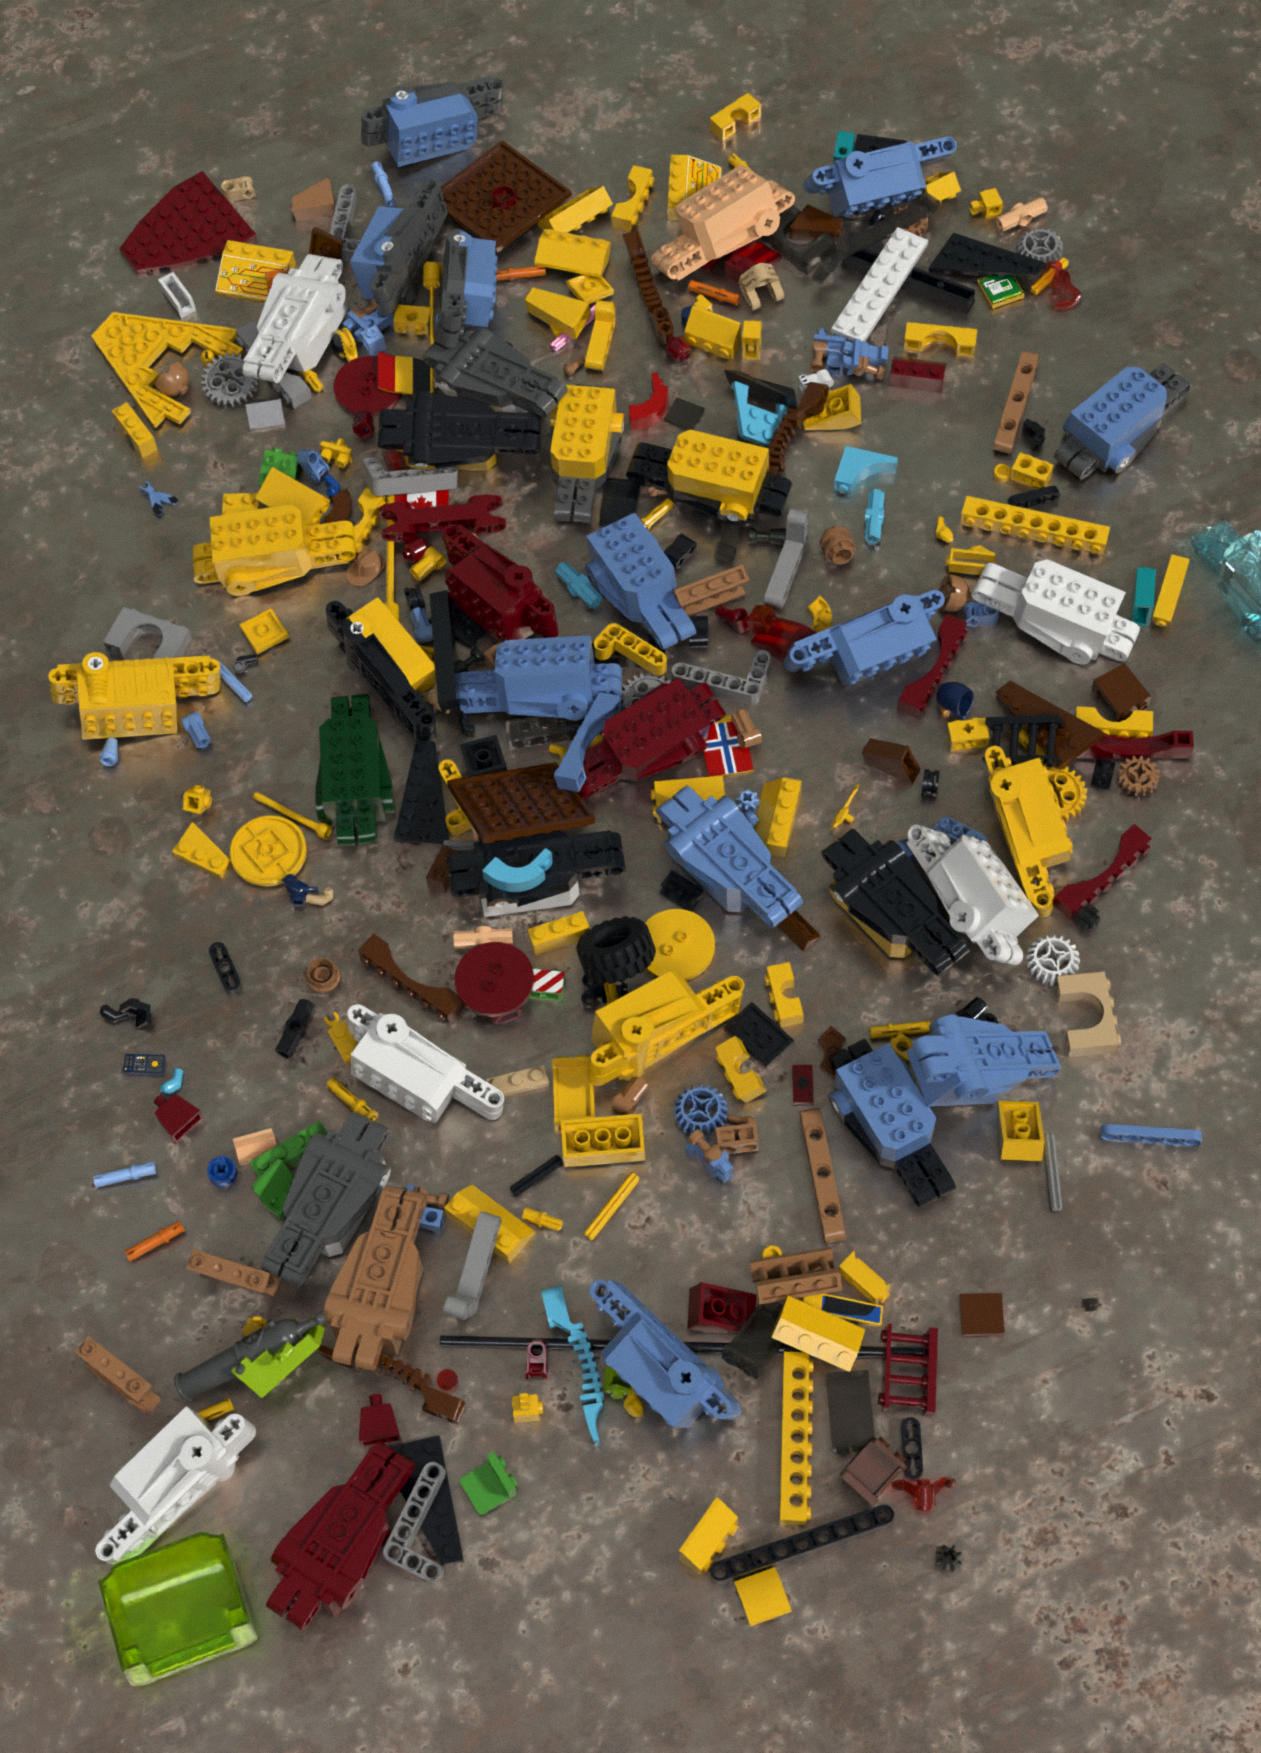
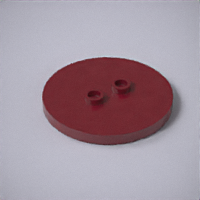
[333,356,403,416]
[455,942,534,1017]

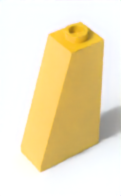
[525,287,591,340]
[1152,554,1190,627]

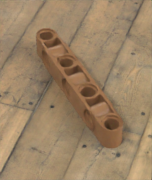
[993,350,1040,454]
[800,1108,846,1243]

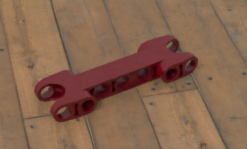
[378,494,506,542]

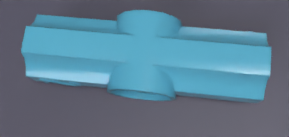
[864,489,885,544]
[555,562,603,609]

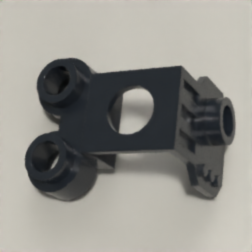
[581,974,628,1008]

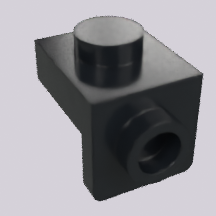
[1022,418,1045,451]
[1091,758,1116,789]
[119,998,151,1028]

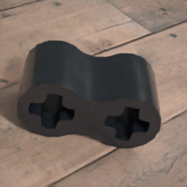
[664,533,697,569]
[689,616,708,648]

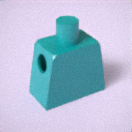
[833,131,855,164]

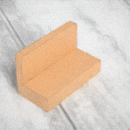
[232,1128,277,1166]

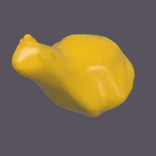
[936,516,953,543]
[624,1385,644,1418]

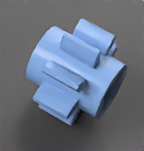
[735,789,759,812]

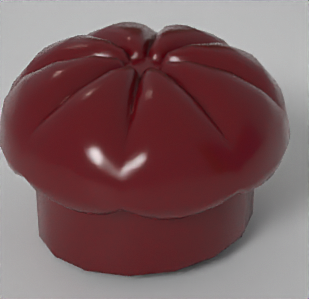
[489,186,519,212]

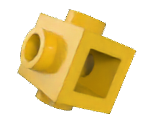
[183,785,212,814]

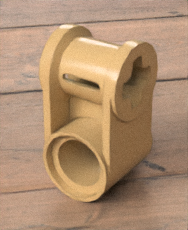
[221,176,255,203]

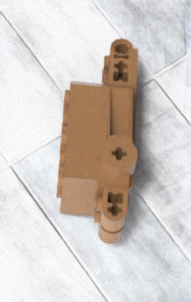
[323,1185,427,1371]

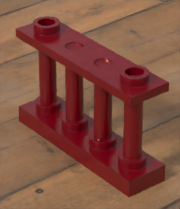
[878,1324,938,1417]

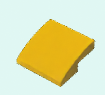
[734,1567,792,1626]

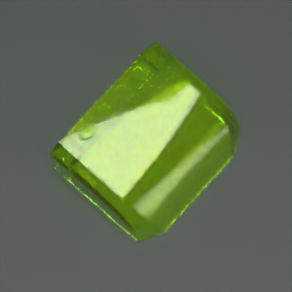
[98,1532,259,1686]

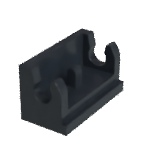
[660,870,704,912]

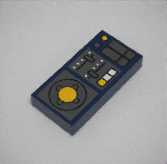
[123,1054,166,1076]

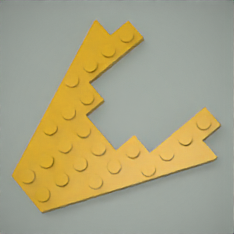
[91,312,244,428]

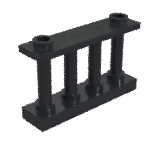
[982,715,1065,768]

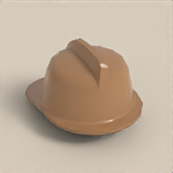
[346,549,386,587]

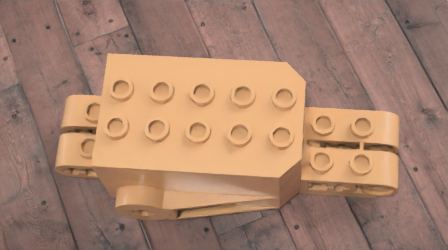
[650,164,795,281]

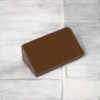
[778,910,821,951]

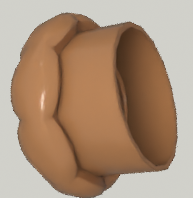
[305,958,340,993]

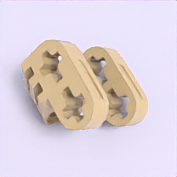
[739,263,784,311]

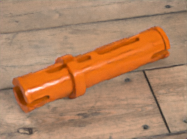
[496,266,546,281]
[688,280,740,306]
[124,1220,185,1262]

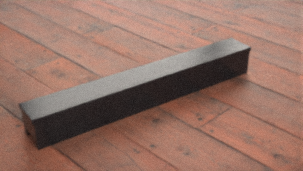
[841,243,975,314]
[429,590,461,714]

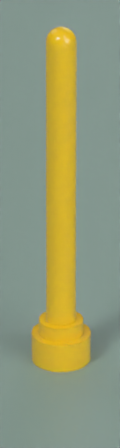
[253,792,333,840]

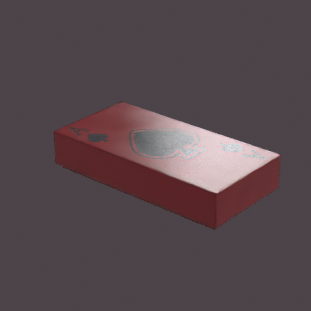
[792,1065,814,1105]

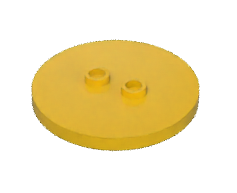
[229,815,307,887]
[645,909,715,981]

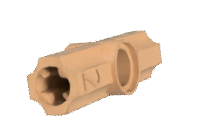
[995,197,1047,232]
[453,926,514,949]

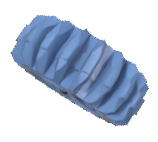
[673,1083,728,1136]

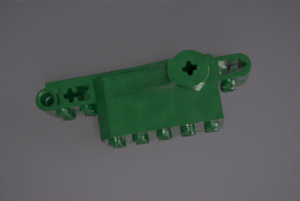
[315,694,395,847]

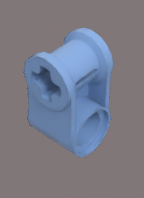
[297,449,330,483]
[963,602,1000,627]

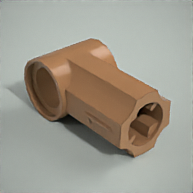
[731,709,762,749]
[611,1076,649,1115]

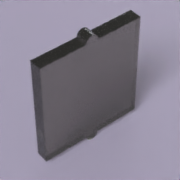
[664,397,705,430]

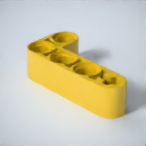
[585,300,616,371]
[594,623,667,676]
[438,759,472,836]

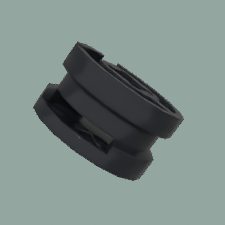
[404,584,426,611]
[921,769,940,797]

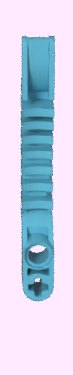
[541,1285,604,1444]

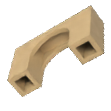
[1055,971,1121,1057]

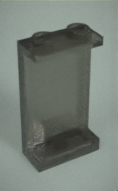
[721,1302,784,1379]
[825,1370,875,1456]

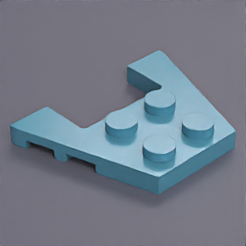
[731,381,791,448]

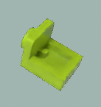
[603,1366,632,1399]

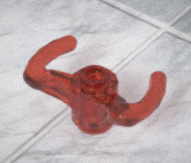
[1039,260,1082,309]
[891,1477,956,1511]

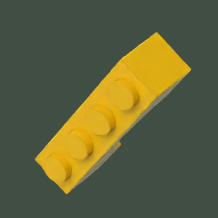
[611,165,655,232]
[904,322,977,357]
[336,487,387,554]
[1075,706,1153,738]

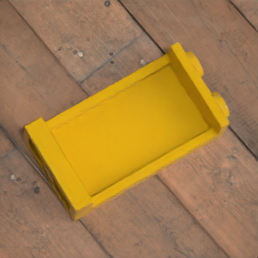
[255,467,330,526]
[651,776,725,823]
[552,1055,595,1133]

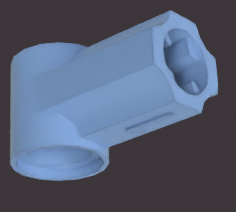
[409,607,433,645]
[180,711,211,748]

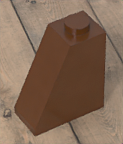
[789,204,844,243]
[862,738,921,784]

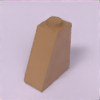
[289,178,335,222]

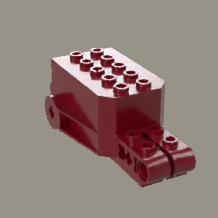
[442,524,559,642]
[578,678,726,800]
[266,1441,416,1631]

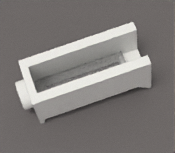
[158,272,196,318]

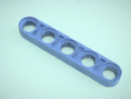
[1101,1124,1202,1146]

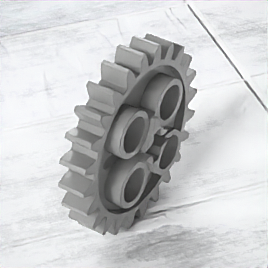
[201,352,258,408]
[621,672,671,710]

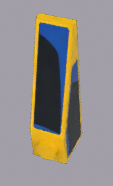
[799,1293,883,1327]

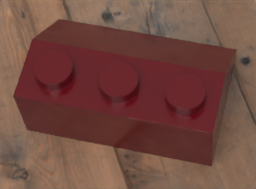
[889,356,947,393]

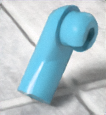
[160,1068,183,1094]

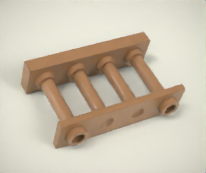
[673,564,750,616]
[750,1247,842,1305]
[186,1249,281,1296]
[75,1336,161,1416]

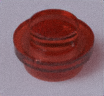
[437,1369,458,1390]

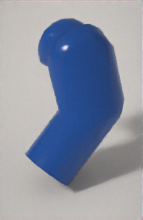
[324,474,340,498]

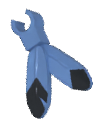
[139,481,178,516]

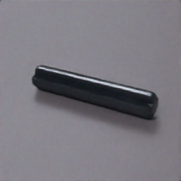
[510,1155,563,1197]

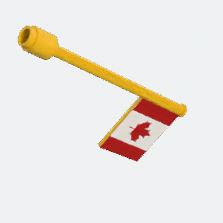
[383,490,449,621]

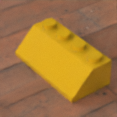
[537,186,613,233]
[534,229,611,278]
[753,777,802,858]
[560,1113,646,1167]
[444,1184,535,1264]
[771,1295,865,1372]

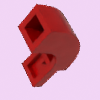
[628,372,669,431]

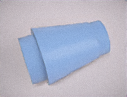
[99,738,118,766]

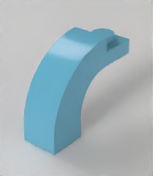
[482,848,553,892]

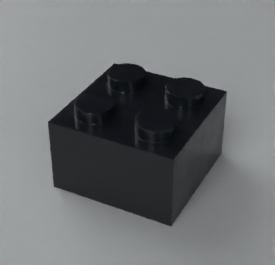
[460,735,507,777]

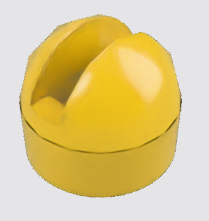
[200,350,215,365]

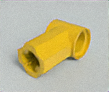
[409,546,447,581]

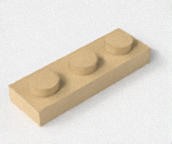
[486,1065,549,1097]

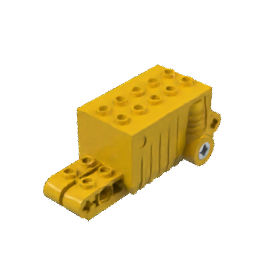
[48,652,221,740]

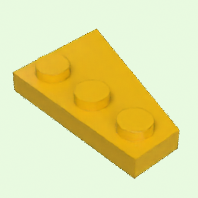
[172,822,232,879]

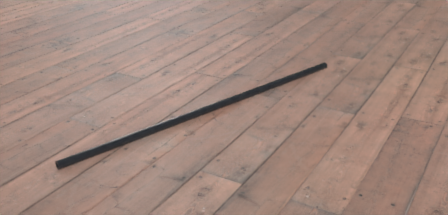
[440,1335,924,1357]

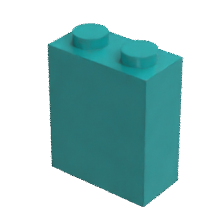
[1130,567,1156,627]

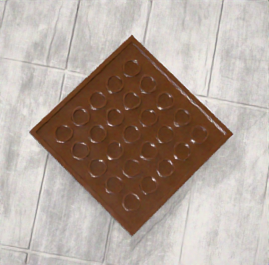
[440,140,572,253]
[447,762,595,843]

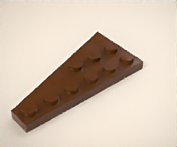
[995,681,1106,771]

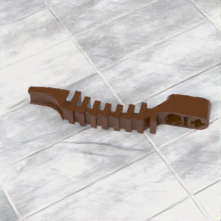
[623,230,674,344]
[768,382,829,476]
[317,1345,466,1424]

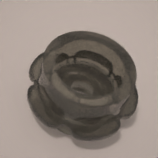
[1081,1298,1101,1312]

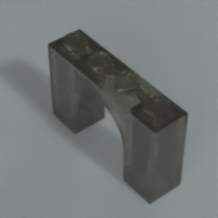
[760,205,837,275]

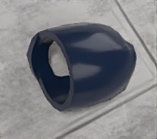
[936,682,974,720]

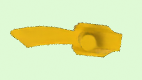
[829,783,859,831]

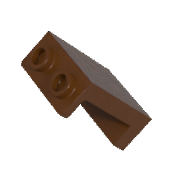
[1092,663,1151,722]
[839,1436,908,1507]

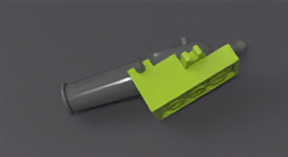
[174,1312,326,1402]

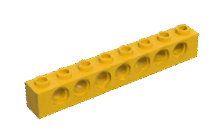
[960,496,1110,555]
[780,1351,813,1526]

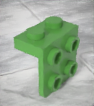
[258,447,299,485]
[252,1159,294,1220]
[460,1452,518,1515]

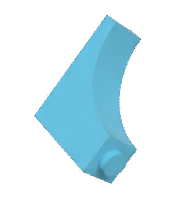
[834,446,898,494]

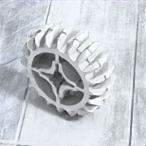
[1026,934,1080,986]

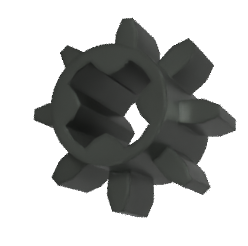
[1076,906,1101,930]
[935,1544,962,1573]

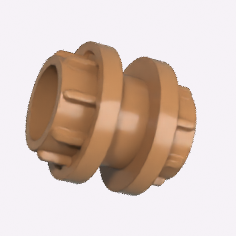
[820,526,856,564]

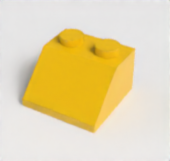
[918,171,961,207]

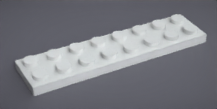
[831,227,928,342]

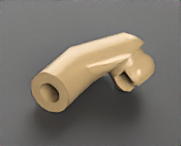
[306,887,334,906]

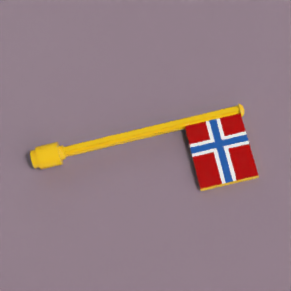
[574,715,754,777]

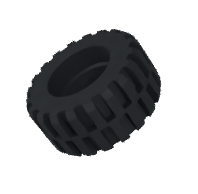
[576,916,656,984]

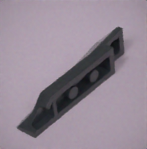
[724,370,798,409]

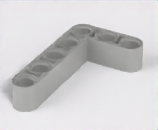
[329,184,361,262]
[363,457,458,496]
[763,509,809,609]
[672,650,771,705]
[443,1211,502,1320]
[383,1462,446,1582]

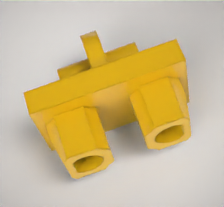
[320,438,354,468]

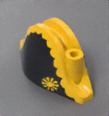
[332,327,358,362]

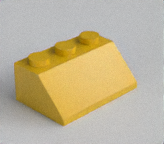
[684,305,741,360]
[679,1497,739,1576]

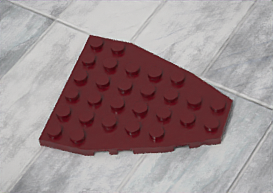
[119,171,257,274]

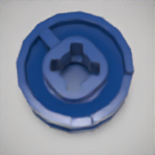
[207,1156,238,1188]

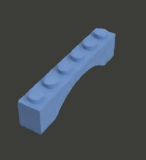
[554,692,623,792]

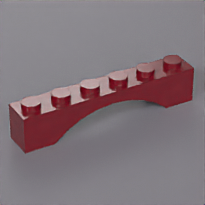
[897,614,968,718]
[1076,731,1194,759]
[1053,824,1152,920]

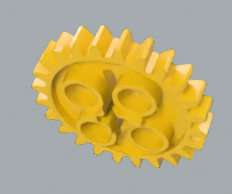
[1046,766,1087,822]

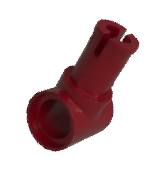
[715,604,750,633]

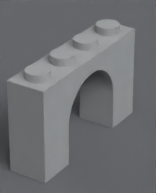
[103,607,192,659]

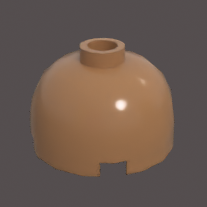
[155,361,190,397]
[939,574,971,612]

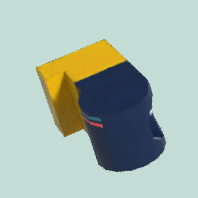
[681,294,712,327]

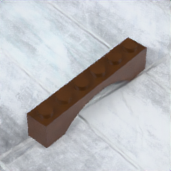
[358,933,465,1024]

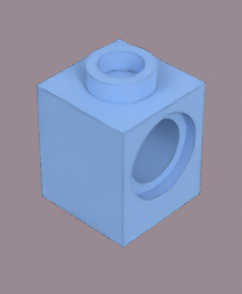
[360,325,386,356]

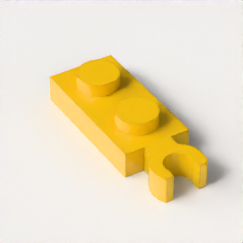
[324,1012,358,1065]

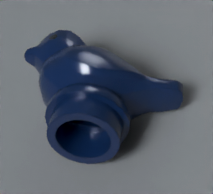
[282,874,318,905]

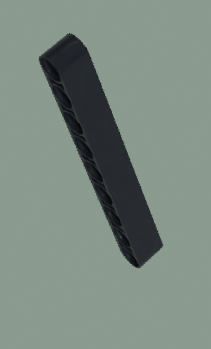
[710,1505,894,1586]

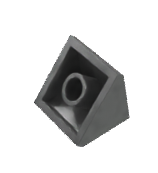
[245,396,285,431]

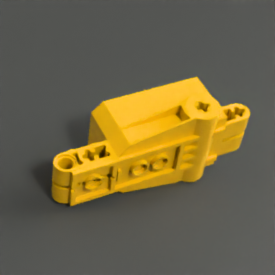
[192,504,356,596]
[985,746,1073,918]
[588,971,744,1086]

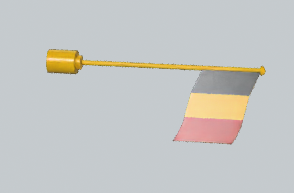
[378,262,440,395]

